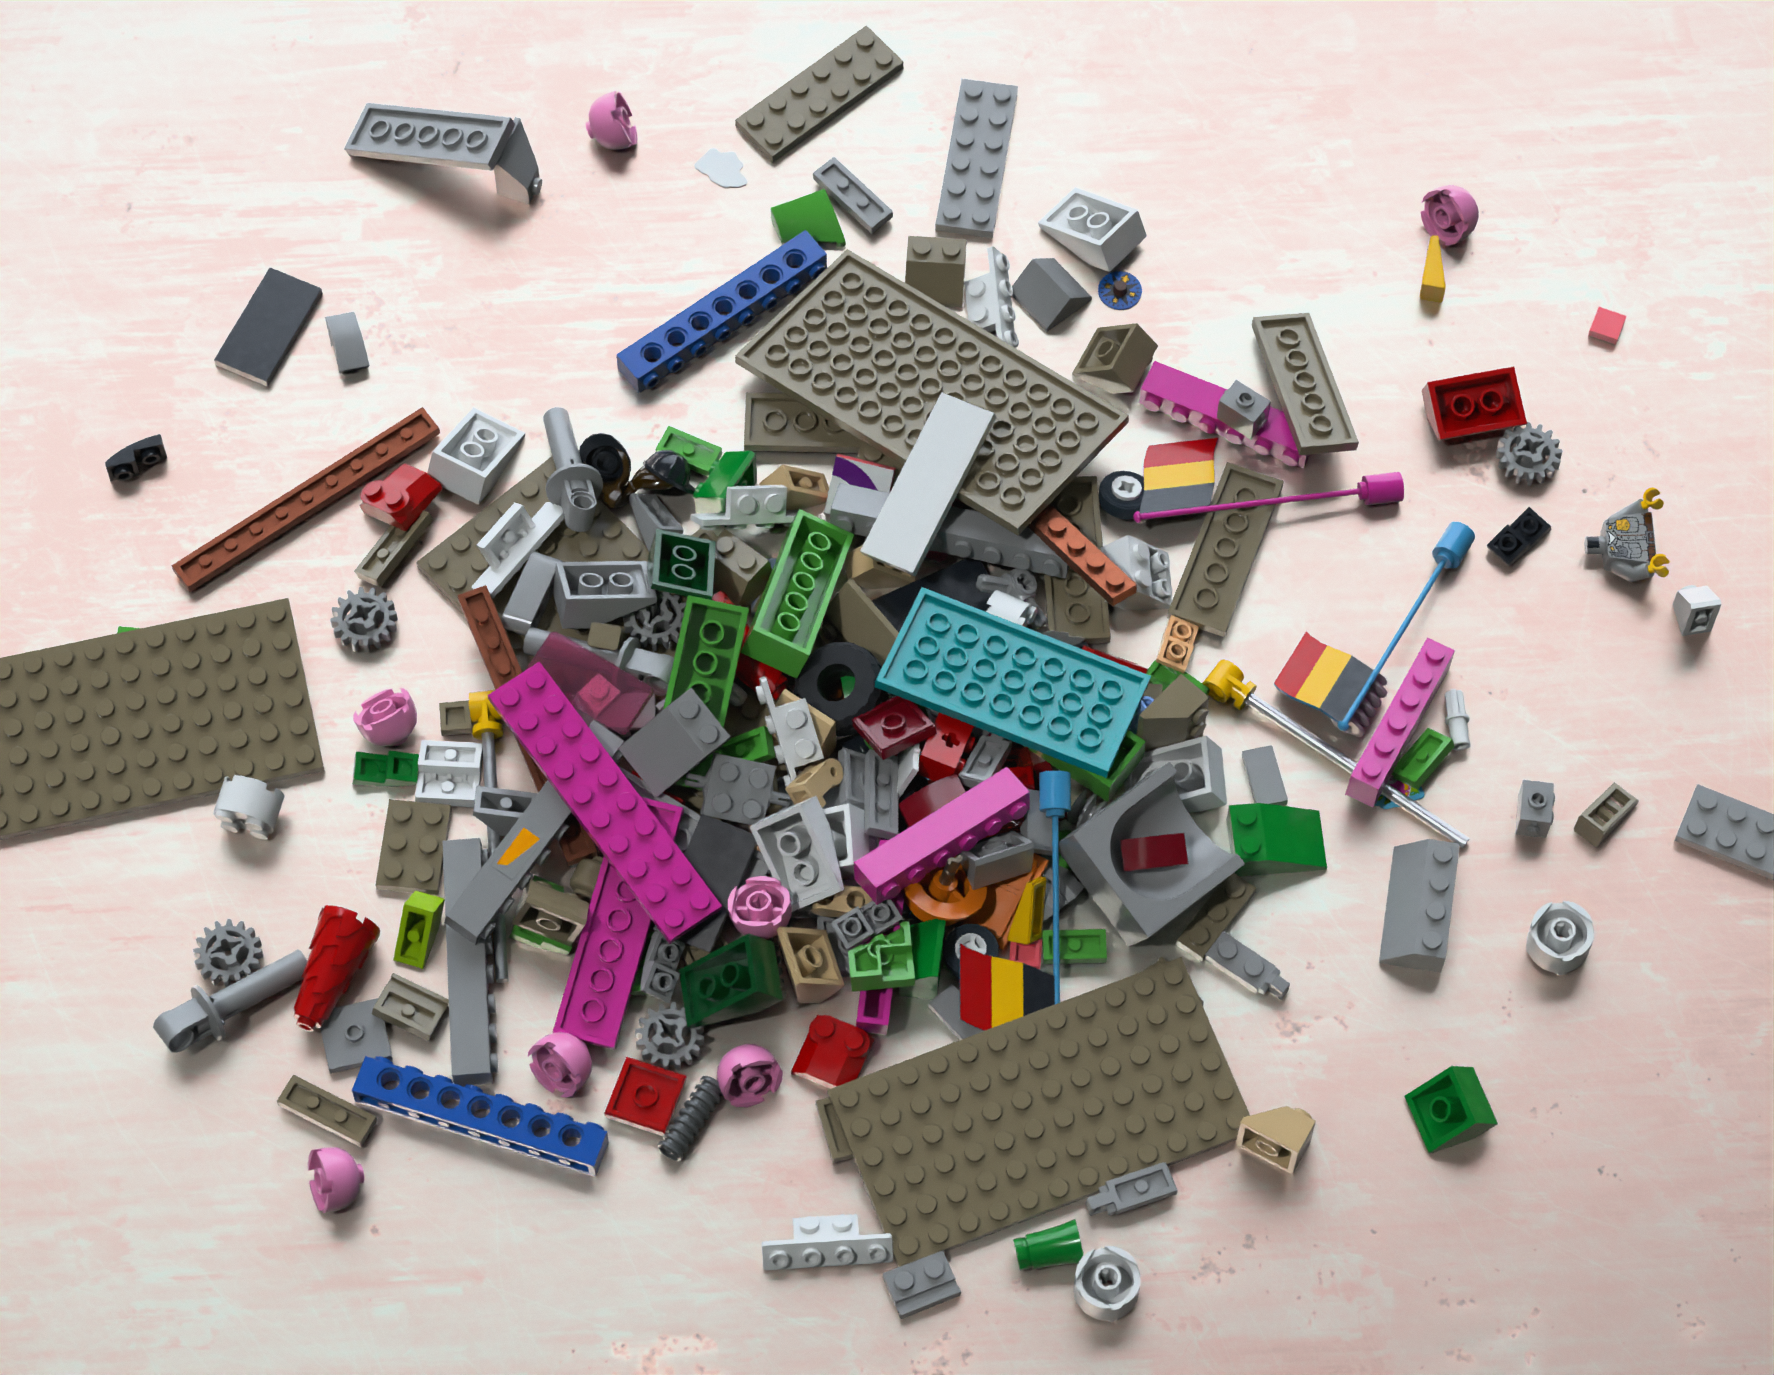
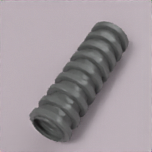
[657,1076,723,1161]

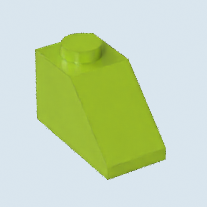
[393,891,445,969]

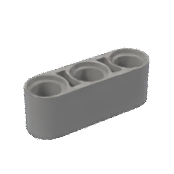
[501,551,563,636]

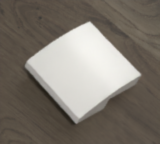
[415,740,483,807]

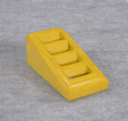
[1419,235,1446,303]
[1007,876,1046,945]

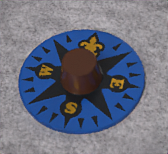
[1098,271,1142,310]

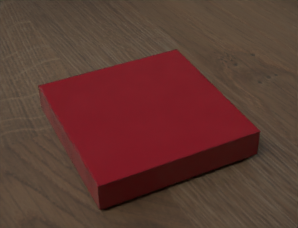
[852,696,937,760]

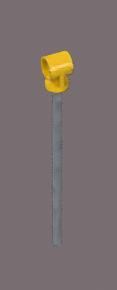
[1202,659,1470,848]
[469,690,508,983]

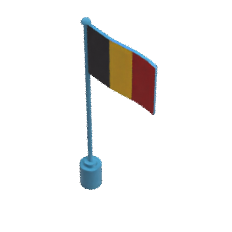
[1274,522,1475,731]
[959,771,1071,1031]

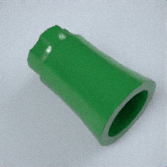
[1013,1219,1084,1271]

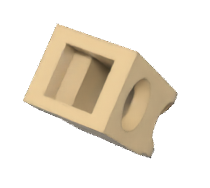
[785,758,843,808]
[812,885,872,917]

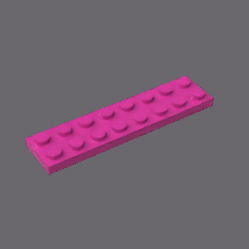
[553,797,684,1050]

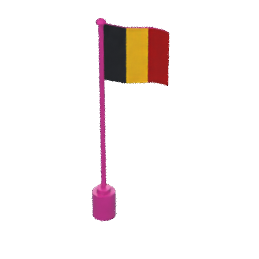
[1133,437,1404,523]

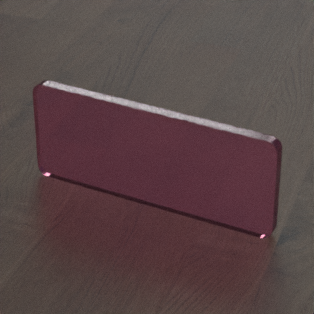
[525,632,654,735]

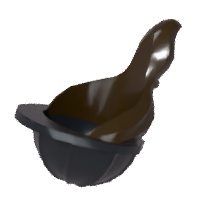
[579,432,631,508]
[614,450,695,508]

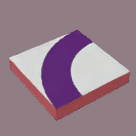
[824,454,896,514]

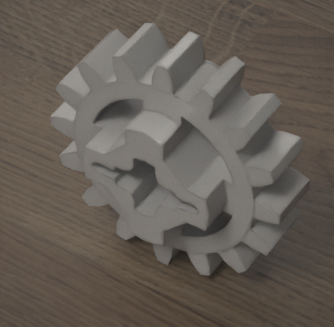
[1496,422,1563,486]
[330,587,398,652]
[623,590,686,651]
[193,919,263,988]
[635,1002,704,1071]

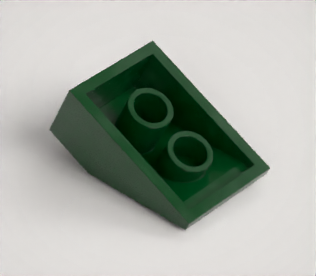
[647,529,716,600]
[679,933,783,1028]

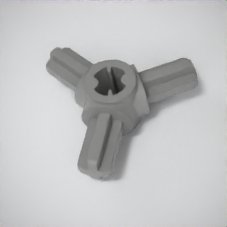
[976,569,1047,630]

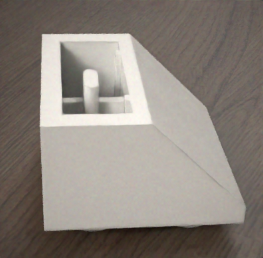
[1101,535,1172,611]

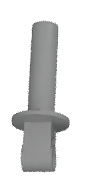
[543,407,603,532]
[523,627,674,696]
[153,950,307,1053]

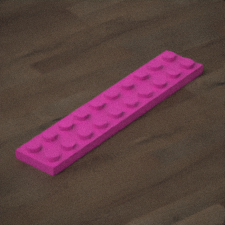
[488,661,722,944]

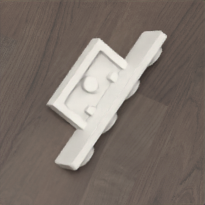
[964,246,1019,349]
[691,485,798,530]
[472,502,564,598]
[755,677,824,787]
[762,1214,893,1270]

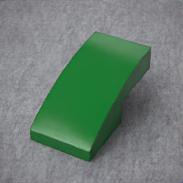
[352,750,419,787]

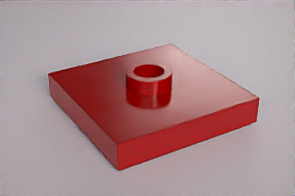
[604,1057,687,1136]

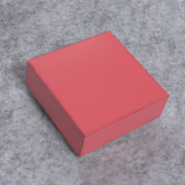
[1588,307,1627,345]
[1009,939,1042,970]

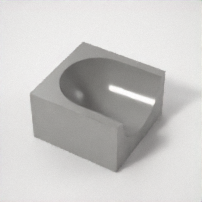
[1059,762,1245,947]

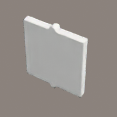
[897,743,920,800]

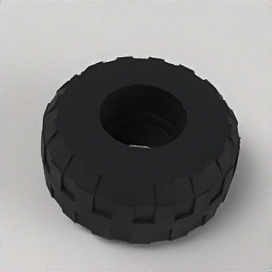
[794,642,889,737]

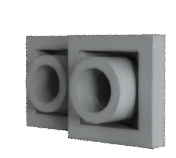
[325,311,370,373]
[1020,789,1052,856]
[831,899,904,950]
[640,931,685,1003]

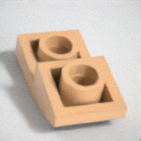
[1155,615,1199,673]

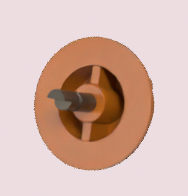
[903,855,987,926]

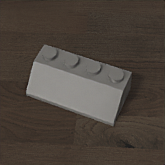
[1379,839,1460,973]

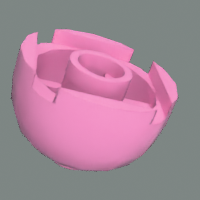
[585,91,638,150]
[1421,185,1479,245]
[353,688,417,746]
[728,876,792,940]
[528,1032,592,1098]
[717,1044,783,1107]
[308,1147,364,1213]

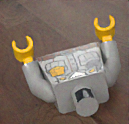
[1584,487,1670,582]

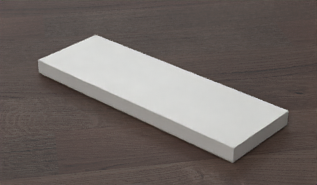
[860,392,996,576]

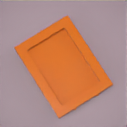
[953,834,1049,950]

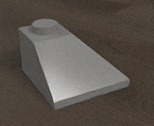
[494,117,543,204]

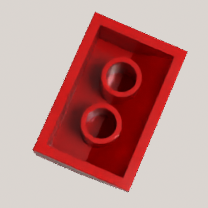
[1421,366,1527,441]

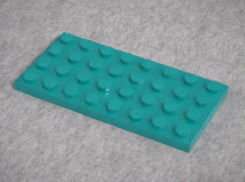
[875,587,1151,778]

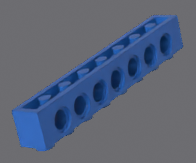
[616,230,827,394]
[352,1056,609,1177]

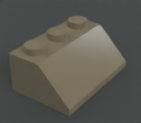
[822,578,899,666]
[1137,674,1209,752]

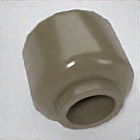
[569,856,603,904]

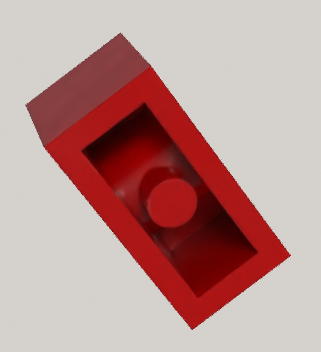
[917,712,976,781]

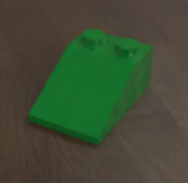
[1226,803,1327,877]

